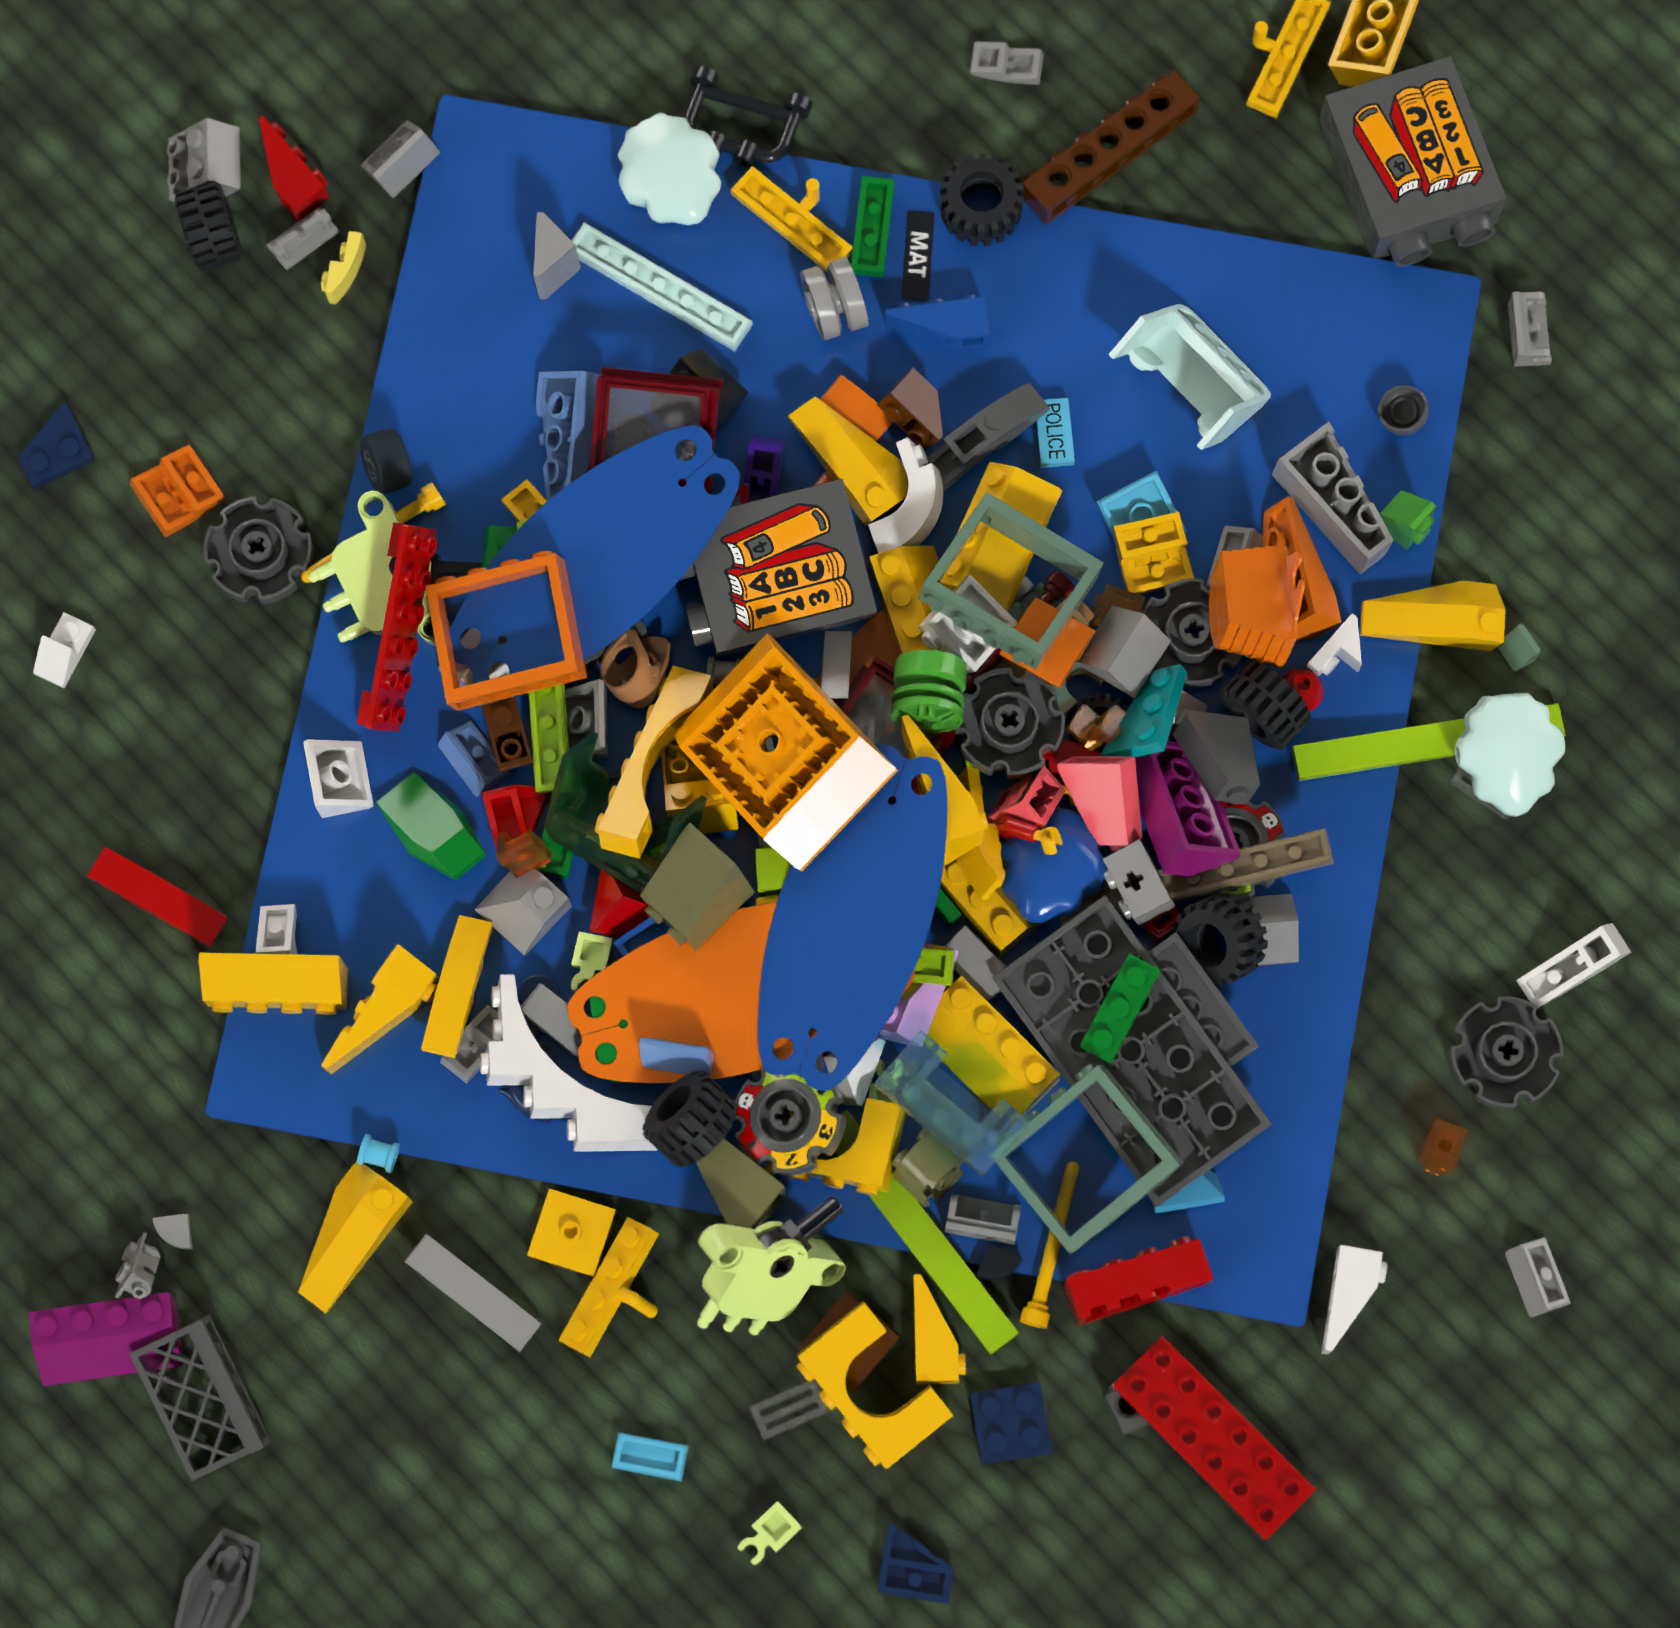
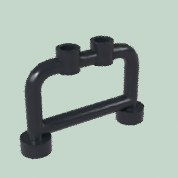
[683,66,813,168]

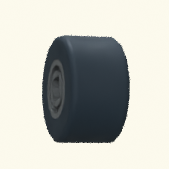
[360,428,412,494]

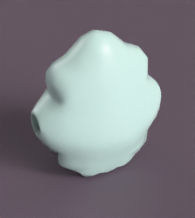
[618,112,722,226]
[1455,693,1565,817]

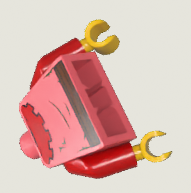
[986,766,1076,855]

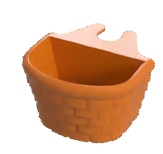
[1209,544,1305,668]

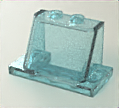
[874,1030,1029,1177]

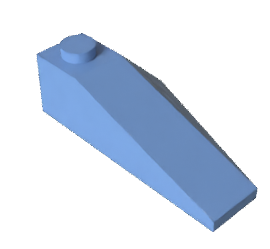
[536,371,612,501]

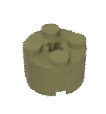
[892,1124,973,1207]

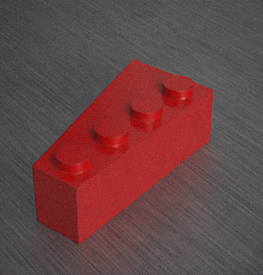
[1064,1236,1213,1327]

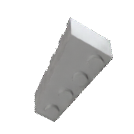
[1272,422,1394,575]

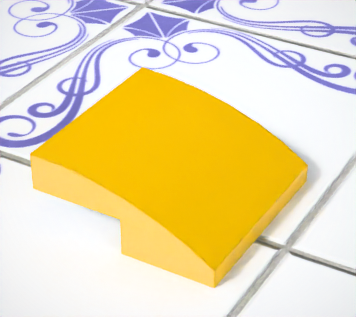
[1113,512,1194,598]

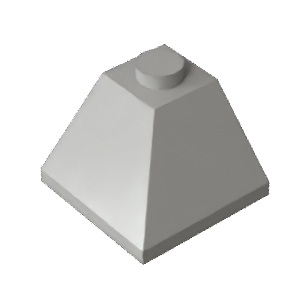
[474,859,572,956]

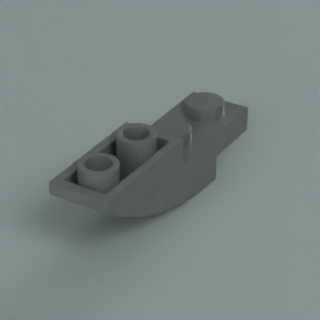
[924,383,1051,492]

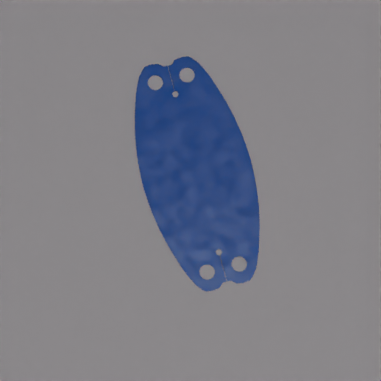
[449,425,740,684]
[758,744,948,1091]

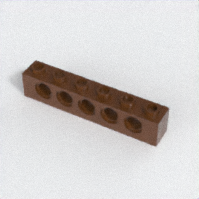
[1022,70,1200,225]

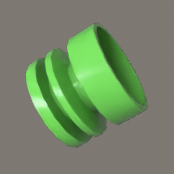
[891,649,967,733]

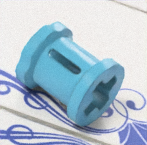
[357,1134,400,1173]

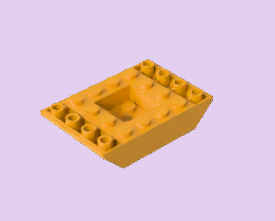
[673,633,898,871]

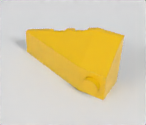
[787,396,909,527]
[1360,580,1506,652]
[900,715,988,866]
[321,944,439,1075]
[298,1161,413,1314]

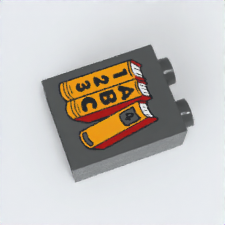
[1319,56,1507,267]
[680,479,877,658]

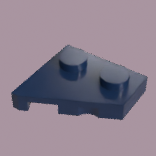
[18,402,95,490]
[877,1523,954,1604]

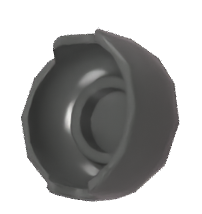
[1377,385,1429,436]

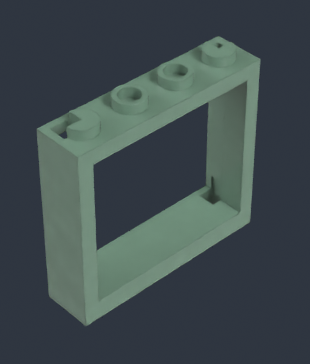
[918,492,1104,670]
[990,1064,1184,1255]

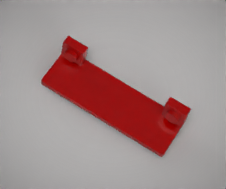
[357,522,437,732]
[1113,1336,1316,1540]

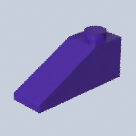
[743,435,787,503]

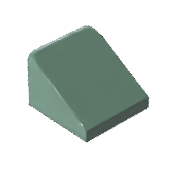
[1498,623,1541,671]

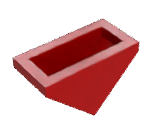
[482,785,552,853]
[589,864,650,939]

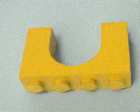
[761,1098,907,1196]
[796,1301,953,1469]

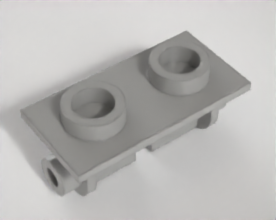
[267,207,339,271]
[115,1232,161,1299]

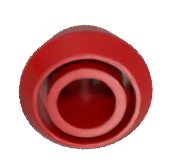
[1282,667,1324,711]

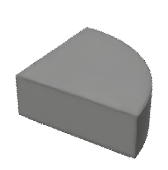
[153,1213,193,1250]

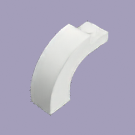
[868,438,943,553]

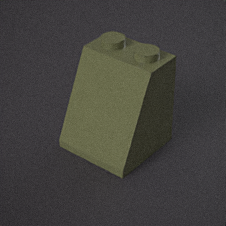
[640,823,755,951]
[696,1138,787,1229]

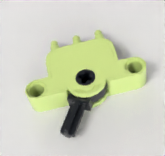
[308,491,482,646]
[697,1196,846,1336]

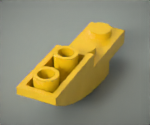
[956,766,1005,900]

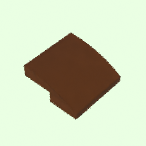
[798,1290,901,1394]

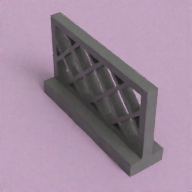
[129,1314,271,1481]

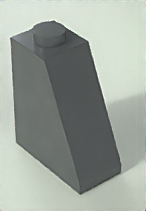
[1172,709,1260,805]

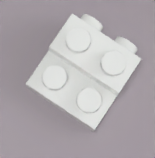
[918,575,1018,674]

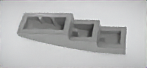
[404,1234,541,1352]

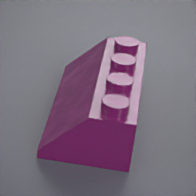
[1135,741,1241,877]
[28,1292,184,1386]

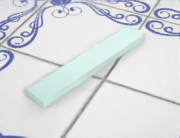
[572,222,753,351]

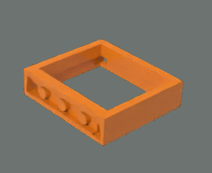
[425,551,587,711]

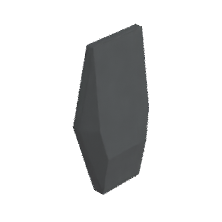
[174,1527,263,1628]

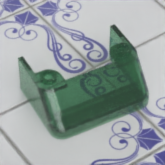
[545,731,707,893]

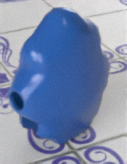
[1001,806,1107,923]

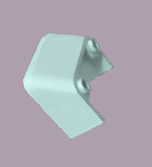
[1108,304,1271,450]

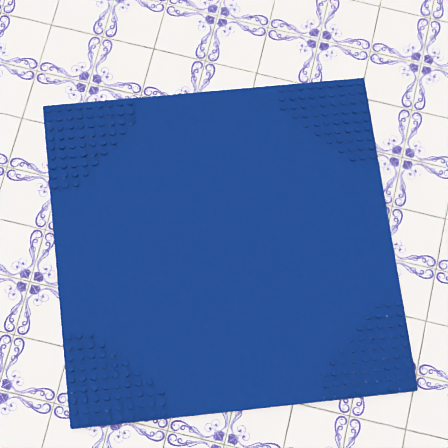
[206,95,1481,1327]

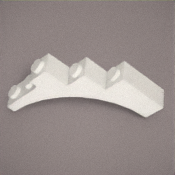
[480,975,657,1152]

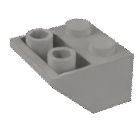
[167,118,241,202]

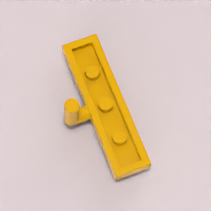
[1246,0,1331,118]
[731,166,853,272]
[558,1217,659,1357]

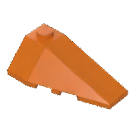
[1262,496,1342,641]

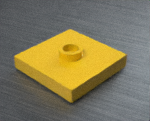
[527,1189,616,1277]

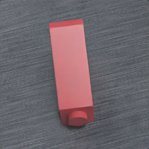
[1057,756,1142,851]

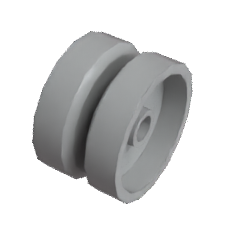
[800,257,869,341]

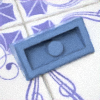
[438,720,510,797]
[639,1037,715,1076]

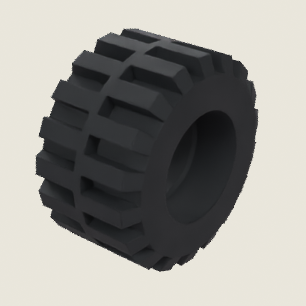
[940,153,1024,246]
[175,180,242,272]
[1219,660,1311,750]
[1171,893,1268,987]
[642,1071,737,1167]

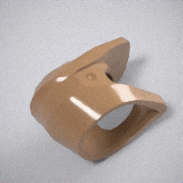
[600,628,671,709]

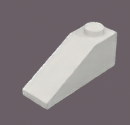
[1516,923,1631,1009]
[1321,1245,1387,1354]

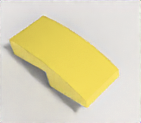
[321,231,366,304]

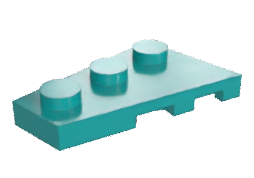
[1100,664,1187,758]

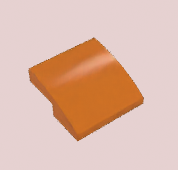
[820,375,893,441]
[130,444,225,538]
[999,597,1096,689]

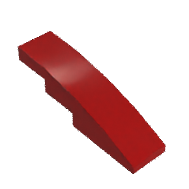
[87,847,228,947]

